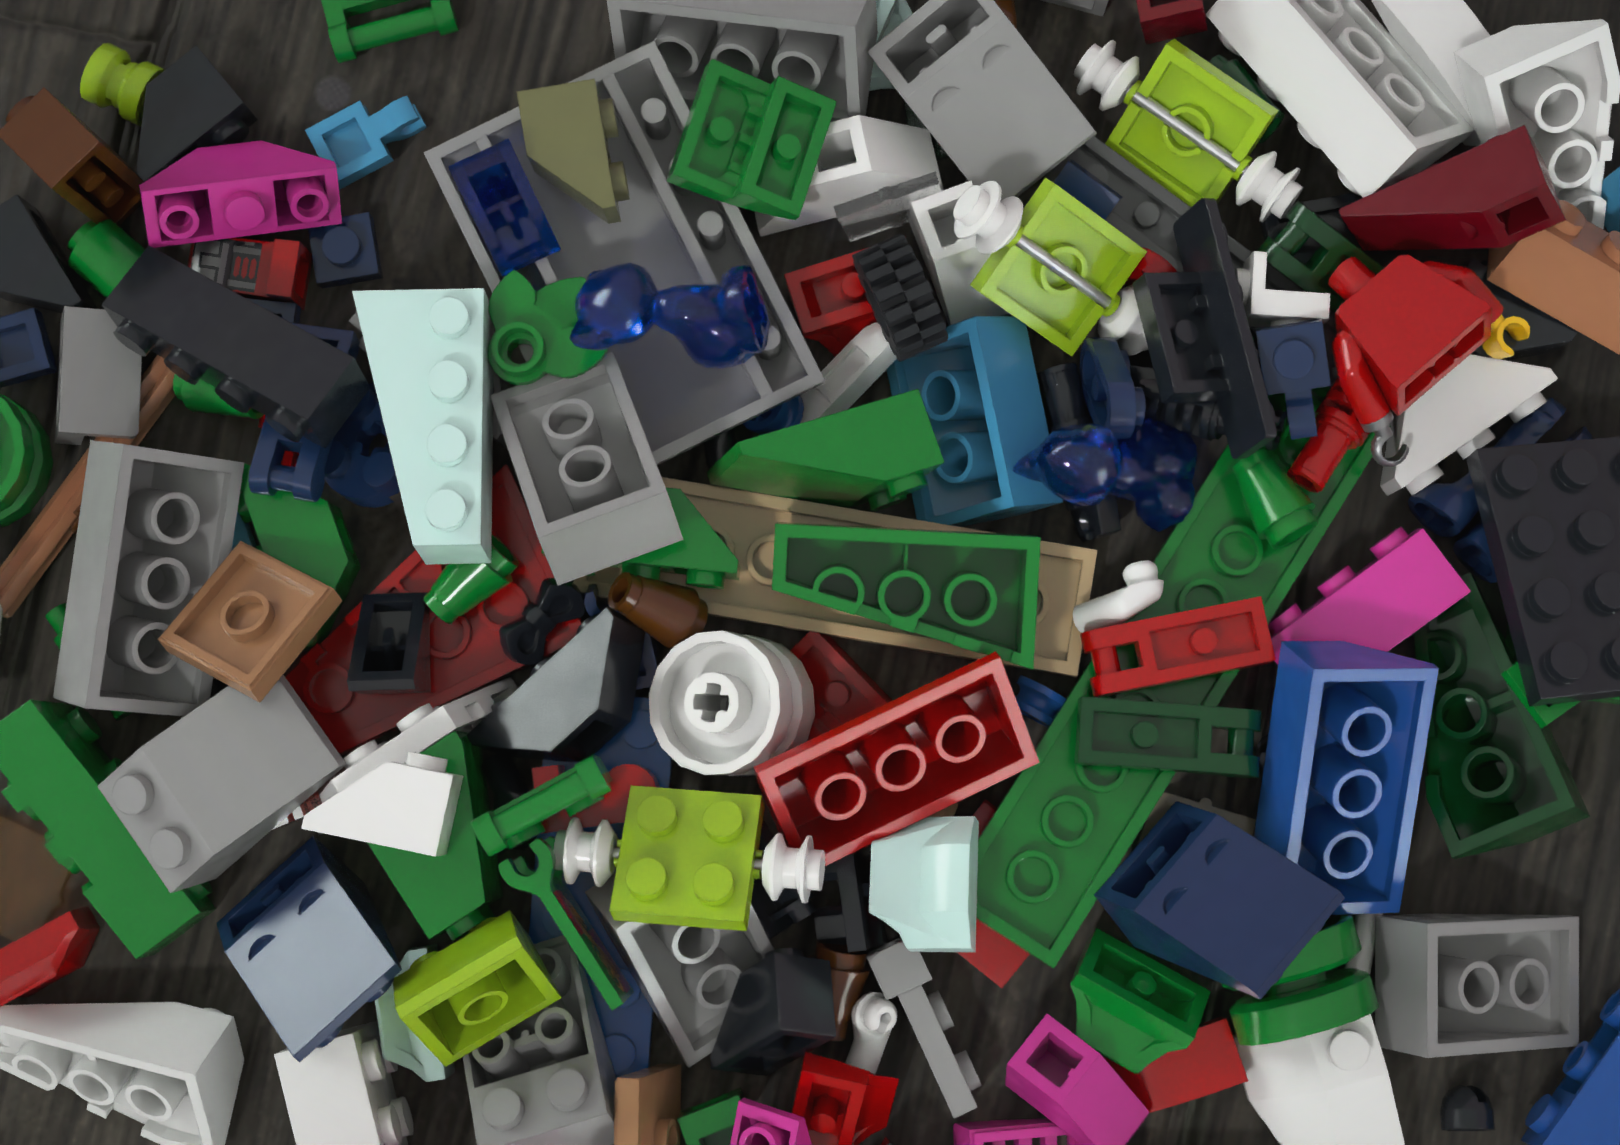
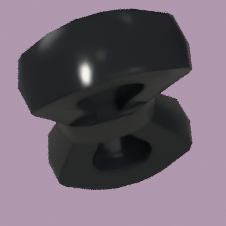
[499,578,585,665]

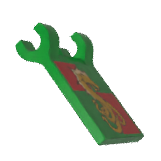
[498,836,634,1011]

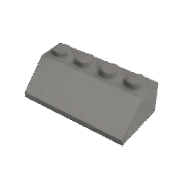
[607,0,878,122]
[53,440,244,716]

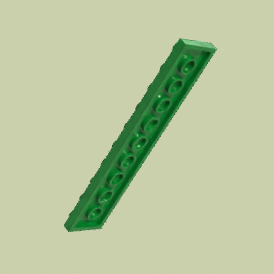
[976,386,1391,968]

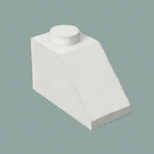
[301,751,463,857]

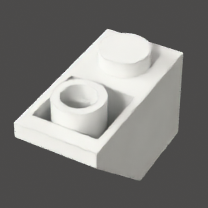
[909,181,1011,326]

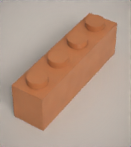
[1487,199,1620,355]

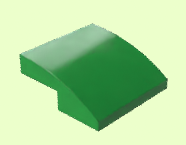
[666,59,837,220]

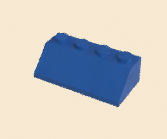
[1254,641,1439,915]

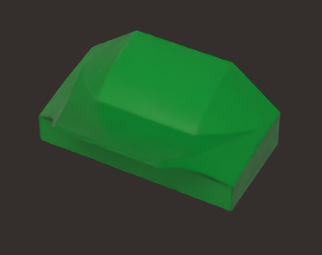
[1070,928,1211,1074]

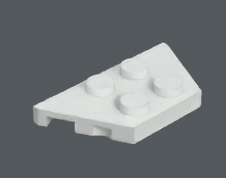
[305,677,518,835]

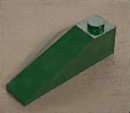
[1414,572,1590,859]

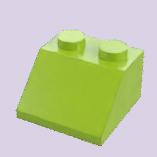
[393,910,562,1067]

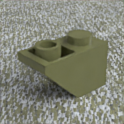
[517,79,630,224]

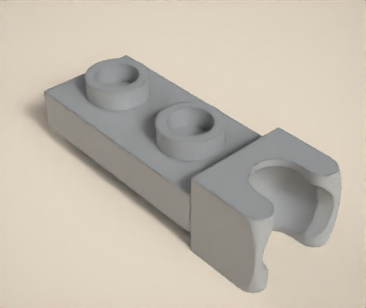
[867,937,982,1118]

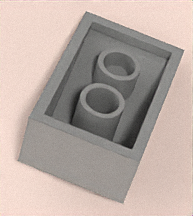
[490,351,683,585]
[97,675,346,893]
[585,873,774,1067]
[1375,913,1579,1058]

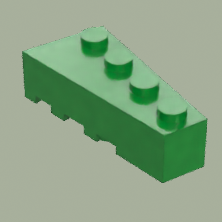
[772,522,1041,670]
[0,700,216,959]

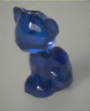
[570,263,770,368]
[1013,417,1198,532]

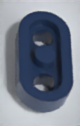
[1080,337,1146,440]

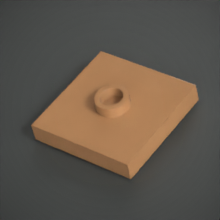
[157,541,342,703]
[614,1063,681,1145]

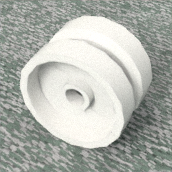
[649,630,815,776]

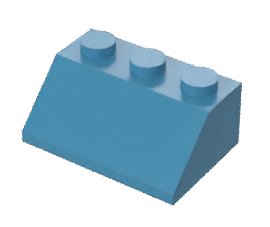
[887,316,1063,527]

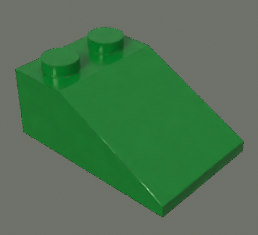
[707,389,945,512]

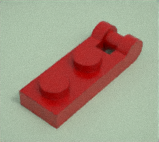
[1080,596,1276,698]

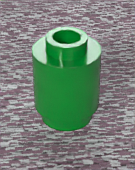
[68,219,145,298]

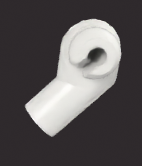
[1072,560,1164,633]
[845,992,898,1074]

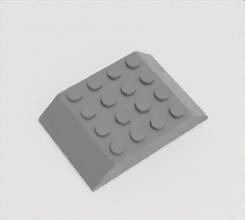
[423,41,825,465]

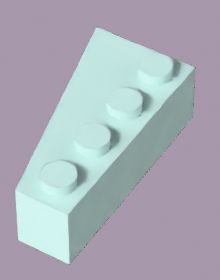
[352,288,494,565]

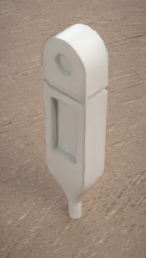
[800,323,897,423]

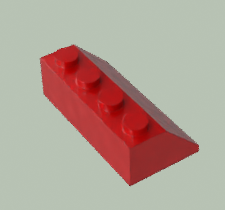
[754,651,1040,866]

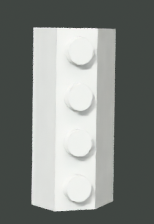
[1205,0,1475,198]

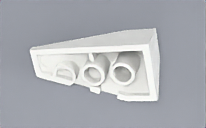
[1454,19,1620,229]
[0,1002,244,1145]
[1233,1014,1405,1145]

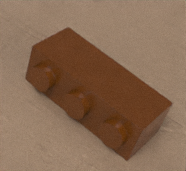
[0,87,144,226]

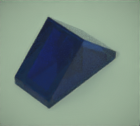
[448,138,561,277]

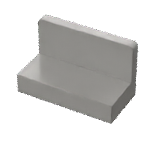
[55,306,142,445]

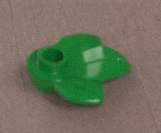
[488,270,610,385]

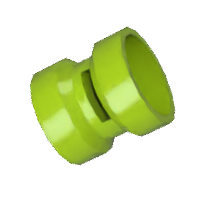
[80,43,165,127]

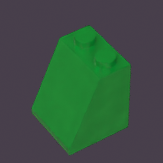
[367,731,503,942]

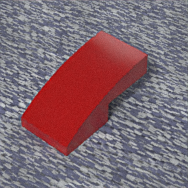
[1103,1017,1248,1113]

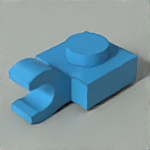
[305,96,427,190]

